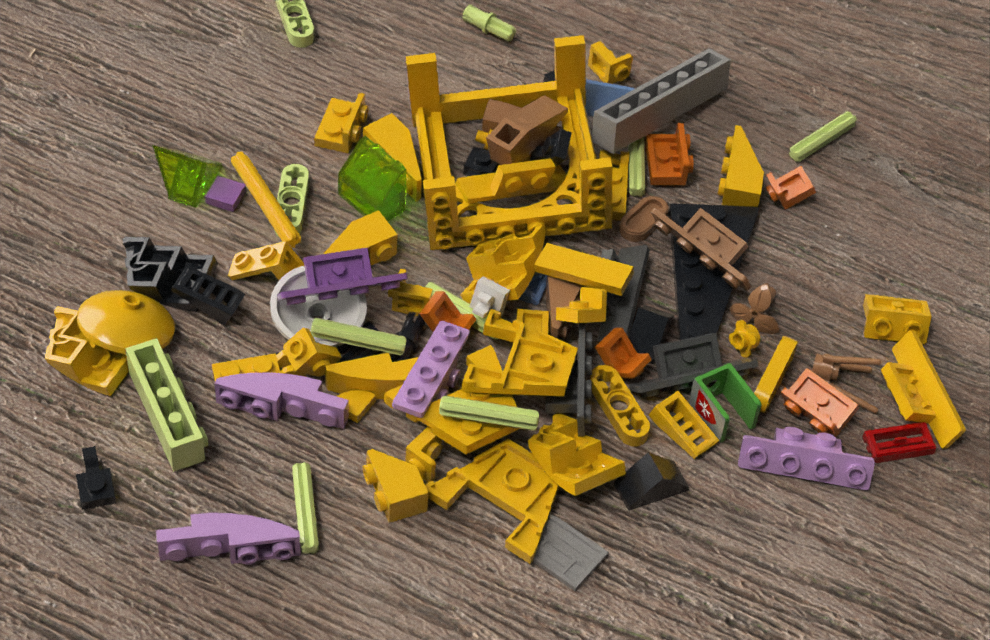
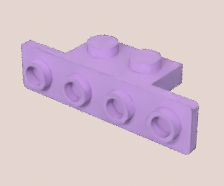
[392,321,470,418]
[738,427,875,490]

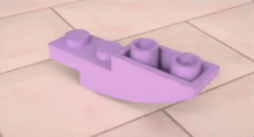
[214,372,349,429]
[156,513,300,564]

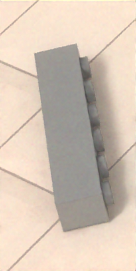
[592,48,731,154]

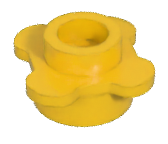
[729,320,760,358]

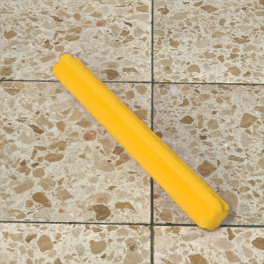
[231,151,301,248]

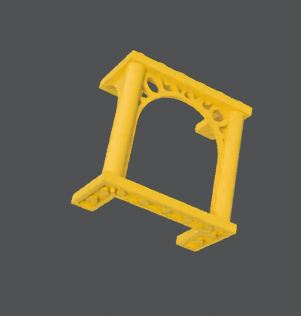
[405,35,612,251]

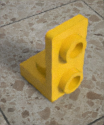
[228,241,304,280]

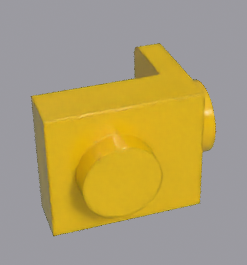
[283,328,342,377]

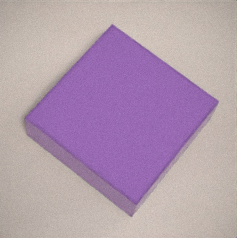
[205,176,246,212]

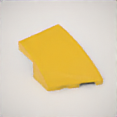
[460,225,546,304]
[45,306,129,396]
[528,413,626,496]

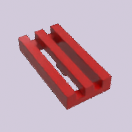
[862,422,936,464]

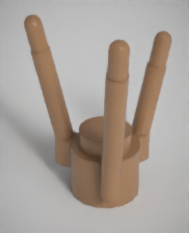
[812,354,882,413]

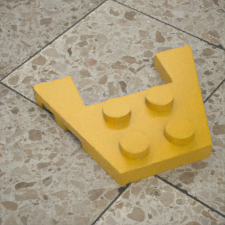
[461,309,578,396]
[384,345,521,454]
[425,438,559,564]

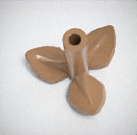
[730,283,780,334]

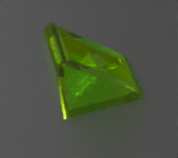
[152,145,222,208]

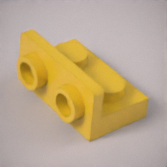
[314,93,369,153]
[863,294,932,344]

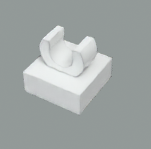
[469,276,510,318]

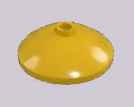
[77,290,175,354]

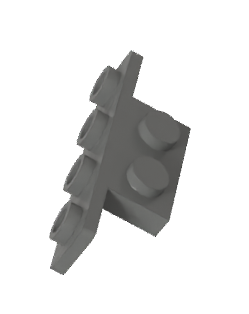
[597,245,650,342]
[545,323,593,437]
[629,333,759,397]

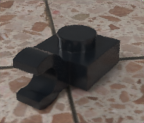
[530,129,572,166]
[463,146,499,177]
[76,446,116,510]

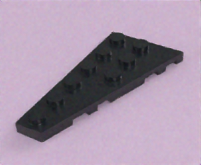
[669,203,760,340]

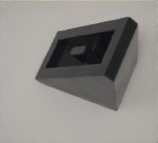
[629,305,675,364]
[614,452,689,511]

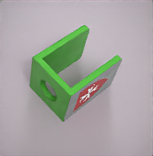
[689,363,762,443]

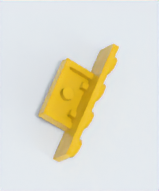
[456,158,567,203]
[881,330,966,449]

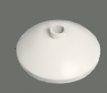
[270,266,367,347]

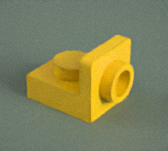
[588,41,633,84]
[388,269,433,316]
[556,287,607,323]
[405,426,442,482]

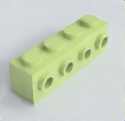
[125,338,209,472]

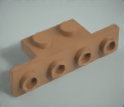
[651,208,751,292]

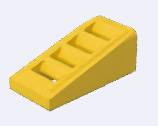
[648,391,720,459]

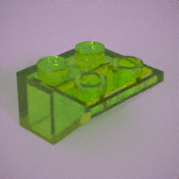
[338,136,406,222]

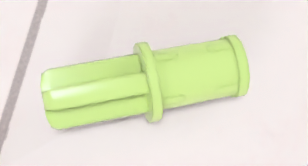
[462,4,516,42]

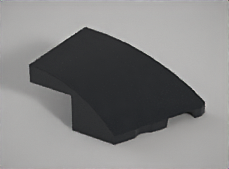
[123,237,218,312]

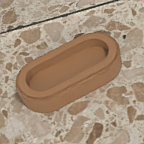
[619,196,669,242]

